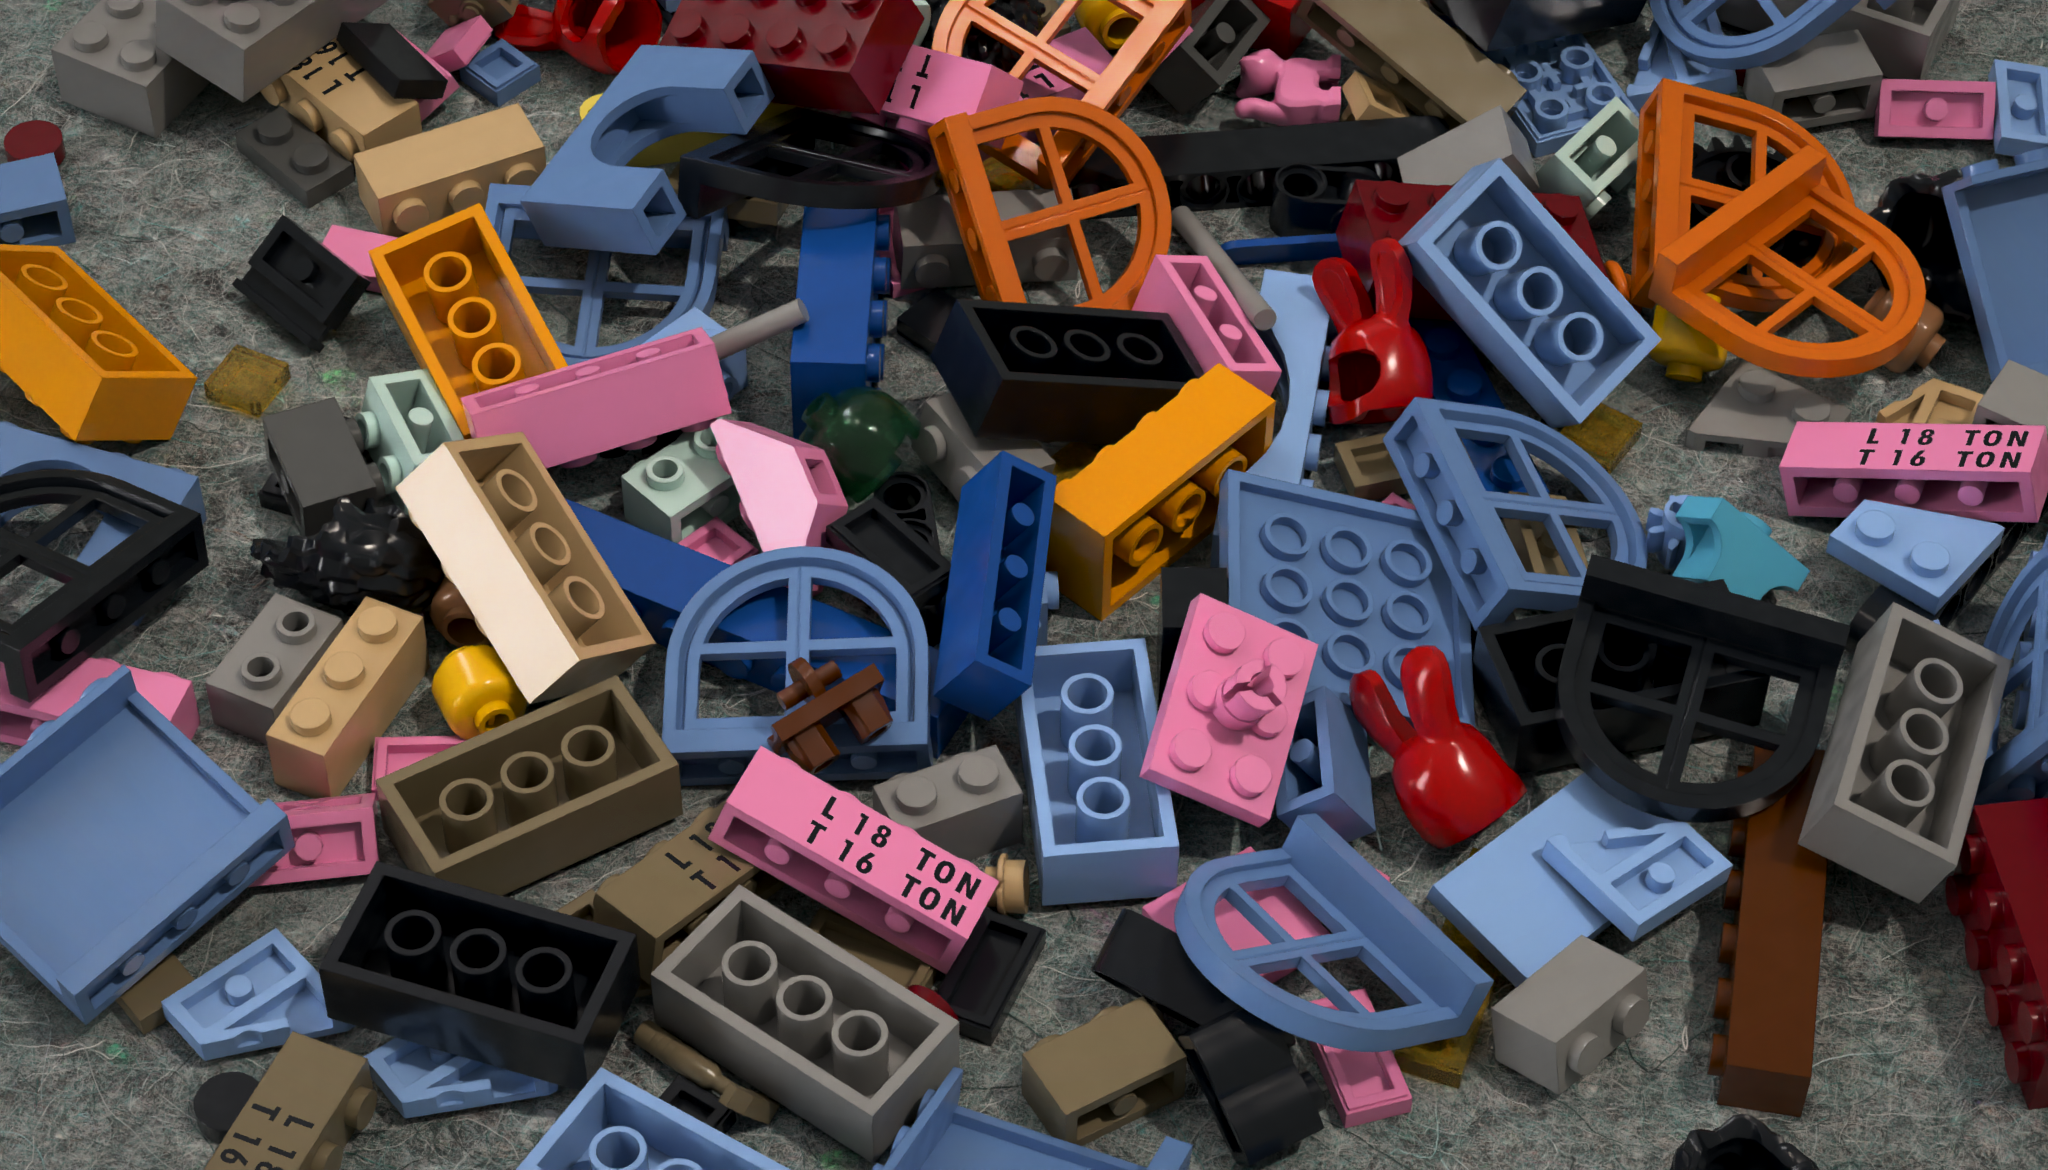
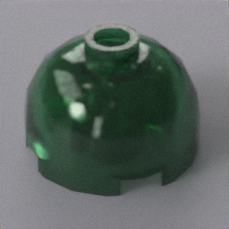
[799,386,921,504]

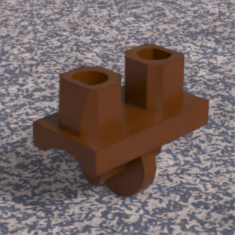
[767,657,893,775]

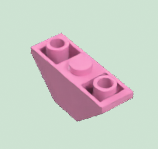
[710,419,849,597]

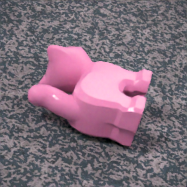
[1234,48,1341,126]

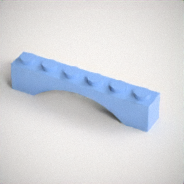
[1210,269,1338,568]

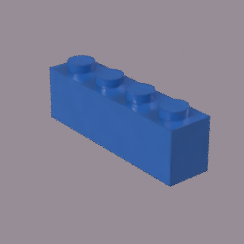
[933,450,1057,721]

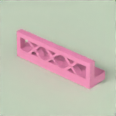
[248,792,380,887]

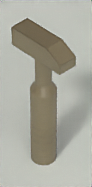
[634,1020,780,1125]

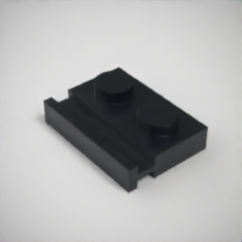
[232,214,371,353]

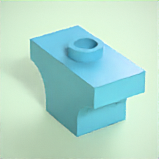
[1672,496,1810,600]

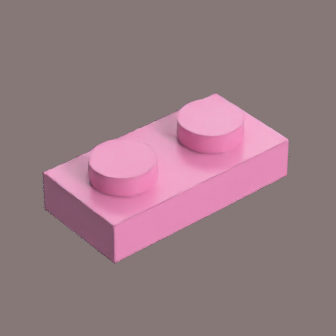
[1874,79,1996,141]

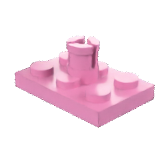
[1139,593,1319,828]

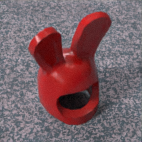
[493,0,662,76]
[1312,237,1433,425]
[1349,645,1527,849]

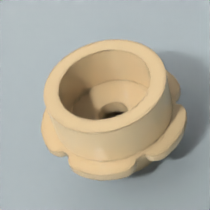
[984,853,1030,916]

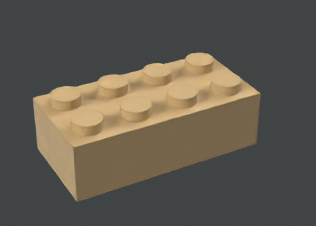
[395,432,656,704]

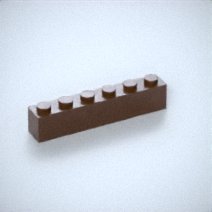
[1707,746,1828,1117]

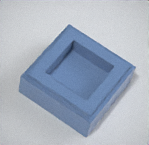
[459,38,541,107]

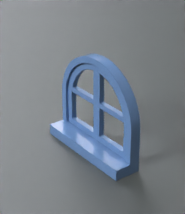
[1649,0,1897,70]
[485,183,730,366]
[1382,397,1648,631]
[1971,545,2048,814]
[662,546,933,786]
[1174,813,1494,1052]

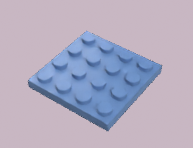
[1219,469,1475,729]

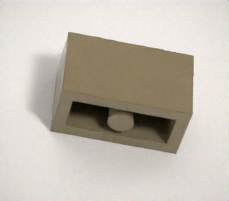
[1021,996,1187,1146]

